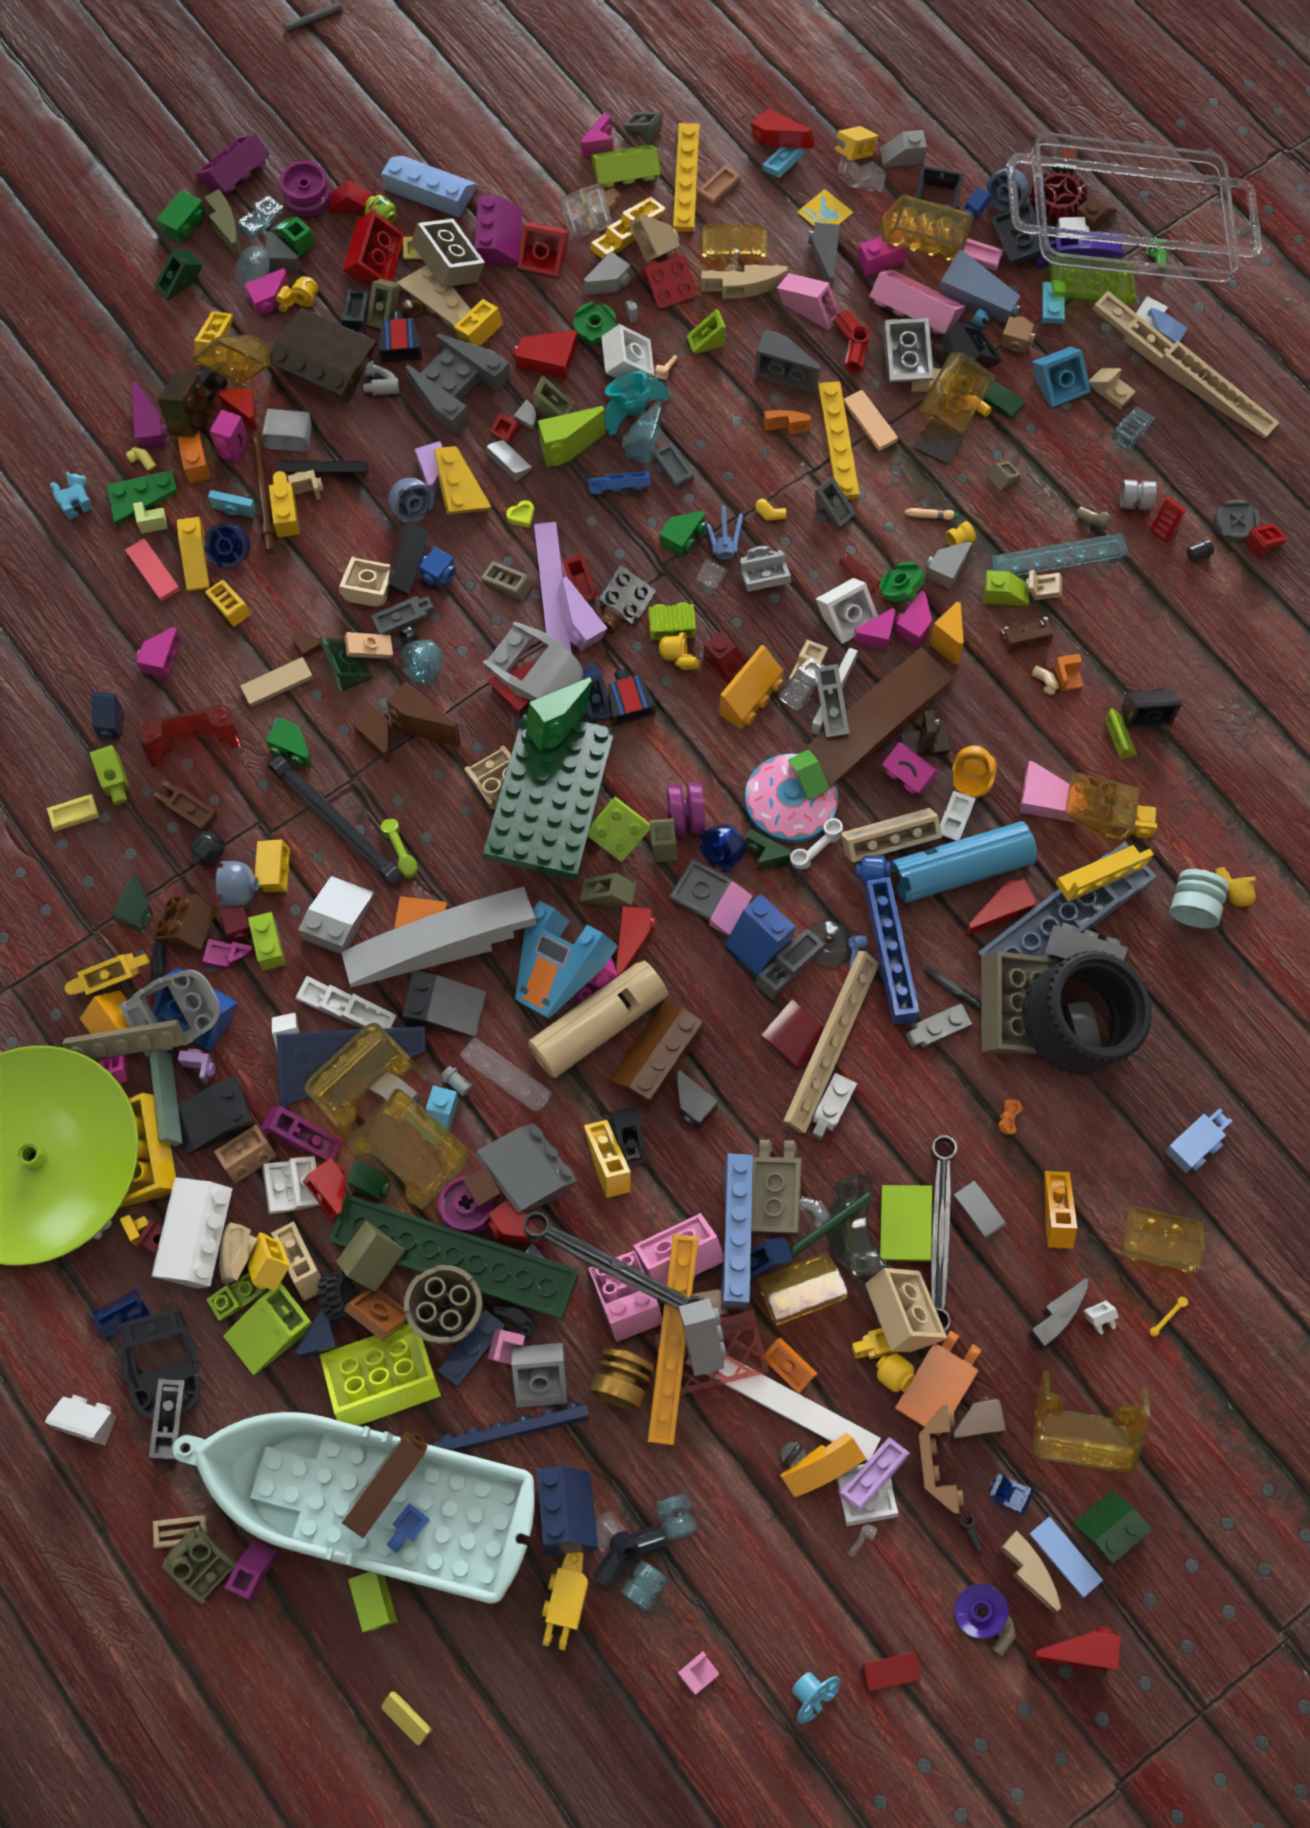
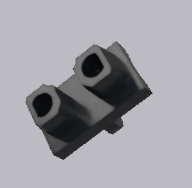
[190,362,228,403]

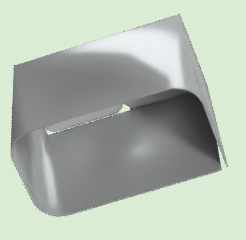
[262,409,312,452]

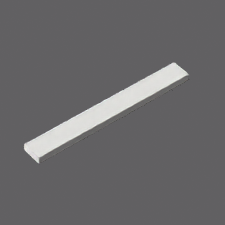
[686,1356,881,1461]

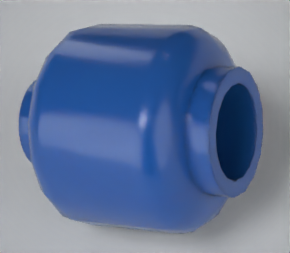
[856,855,890,886]

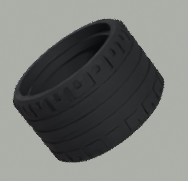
[1022,950,1152,1075]

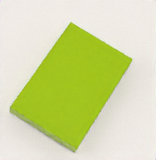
[880,1185,933,1262]

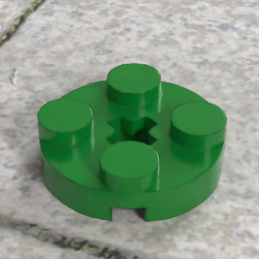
[574,302,616,346]
[880,562,925,602]

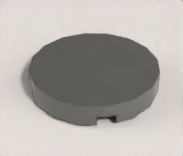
[1214,500,1260,542]

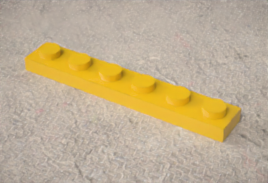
[673,123,699,232]
[818,381,860,500]

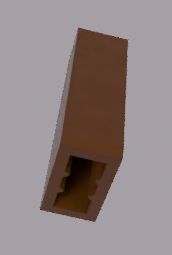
[342,1430,428,1539]

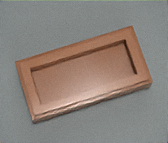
[697,165,741,206]

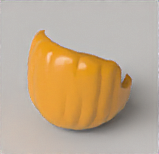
[952,745,997,798]

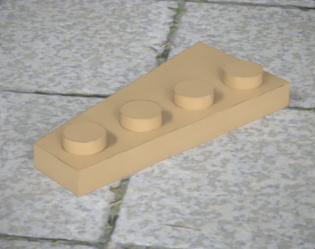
[397,265,471,331]

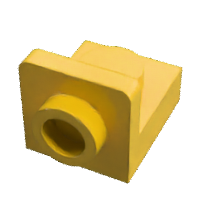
[1129,805,1157,838]

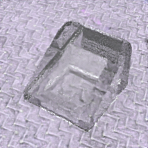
[696,559,729,589]
[595,1511,626,1552]

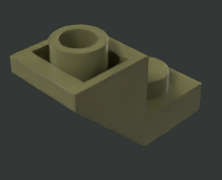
[650,818,679,862]

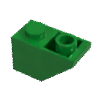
[271,217,315,258]
[659,511,707,558]
[265,717,312,767]

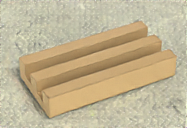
[153,1515,208,1549]

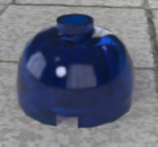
[204,522,251,568]
[699,823,746,872]

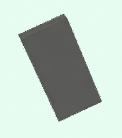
[653,442,694,489]

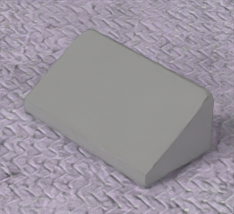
[486,440,532,482]

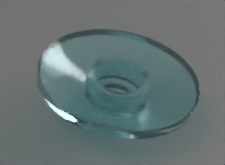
[236,245,270,287]

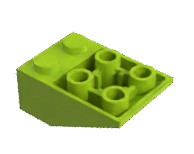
[223,1282,312,1376]

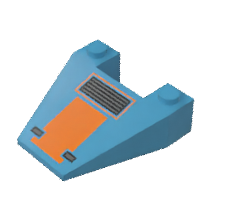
[515,901,618,1019]

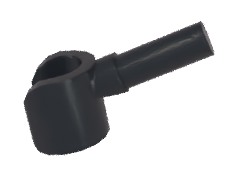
[959,1513,982,1552]

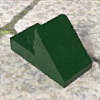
[745,829,791,871]

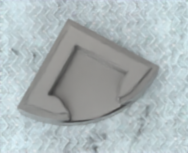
[624,301,638,323]
[514,400,536,430]

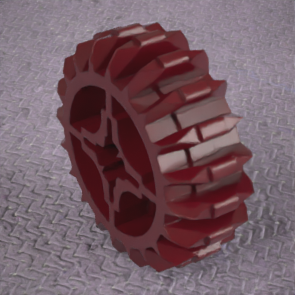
[1030,170,1088,224]

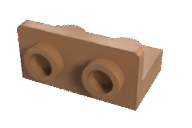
[214,1125,276,1183]

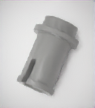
[441,1066,472,1097]

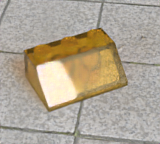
[702,224,767,260]
[918,352,996,434]
[1122,1205,1205,1273]
[756,1251,848,1326]

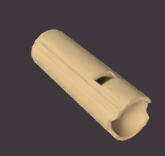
[528,961,669,1078]

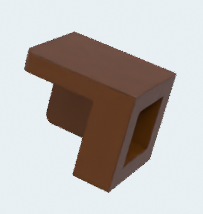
[463,1168,501,1210]

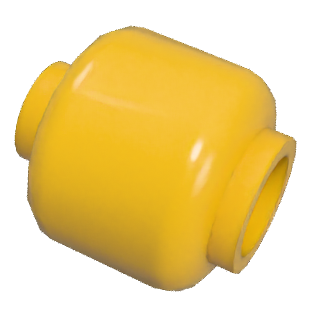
[876,1353,916,1392]

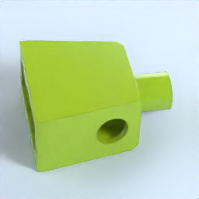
[89,745,130,805]

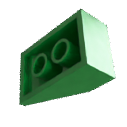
[526,677,592,752]

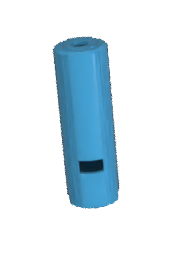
[891,821,1037,903]

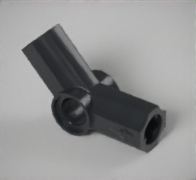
[593,1525,666,1589]

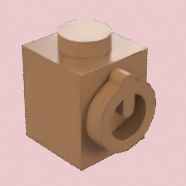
[1000,316,1036,354]

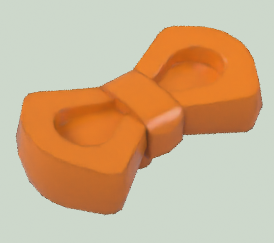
[998,1099,1023,1135]

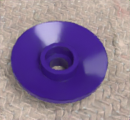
[955,1584,1009,1639]

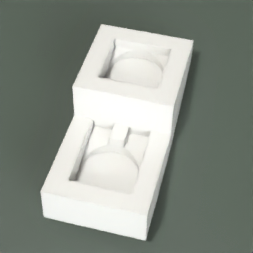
[940,791,976,841]

